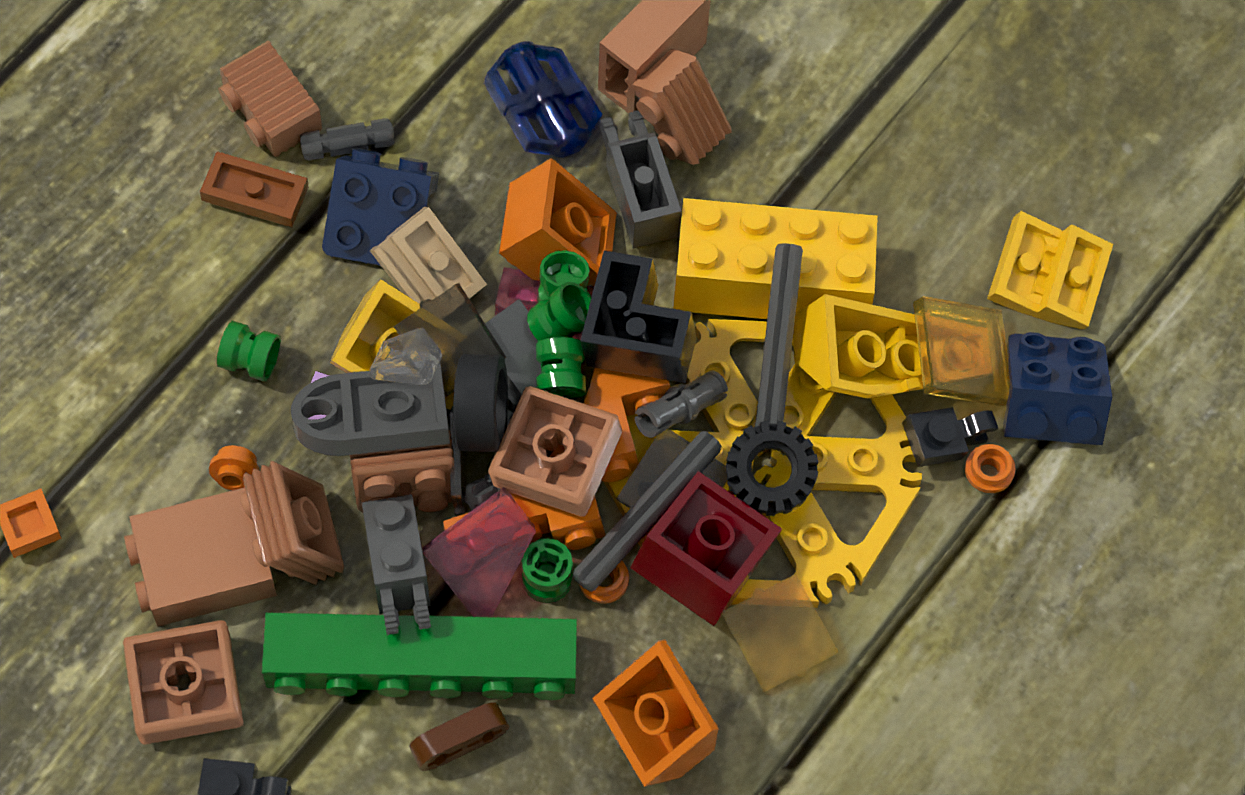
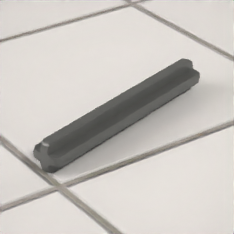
[755,243,803,426]
[573,431,722,592]

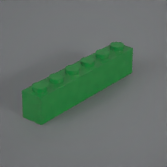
[262,613,577,700]

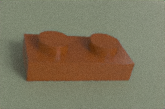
[200,151,309,227]

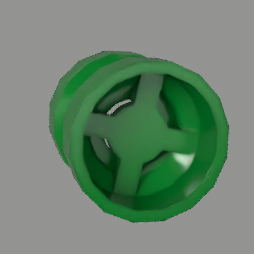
[538,250,590,302]
[527,282,592,341]
[217,321,281,382]
[536,337,586,399]
[522,538,573,603]

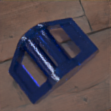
[484,41,581,117]
[505,81,603,158]

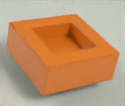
[0,488,62,558]

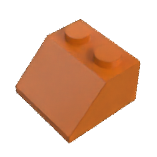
[499,158,617,286]
[592,640,719,787]

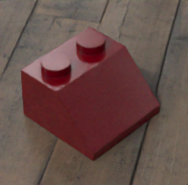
[630,471,782,626]

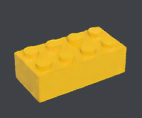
[673,198,878,319]

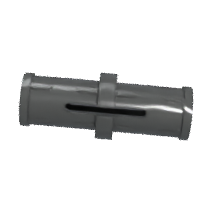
[635,371,728,438]

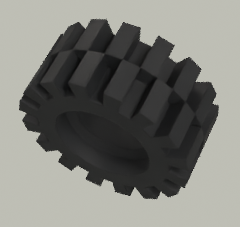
[726,421,818,516]

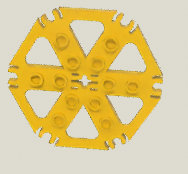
[603,319,922,608]

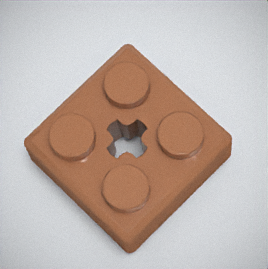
[488,386,622,516]
[350,430,457,513]
[241,461,344,585]
[123,620,243,745]

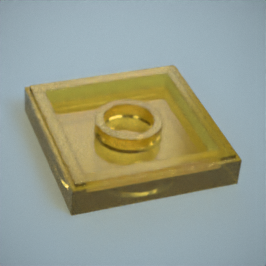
[913,296,1010,406]

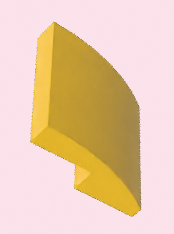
[987,211,1113,329]

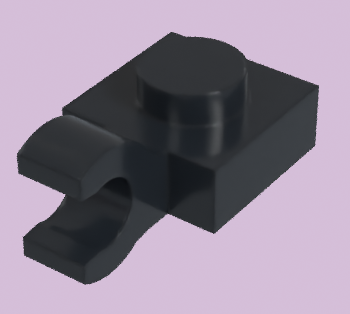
[902,407,998,467]
[197,758,292,795]

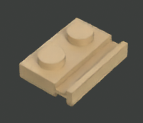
[370,207,487,319]

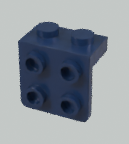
[322,149,440,265]
[1003,332,1112,446]

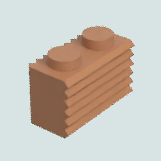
[218,41,322,157]
[631,48,732,165]

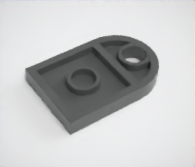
[291,363,450,456]

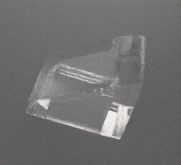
[368,327,442,385]

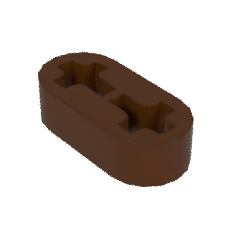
[409,702,510,771]

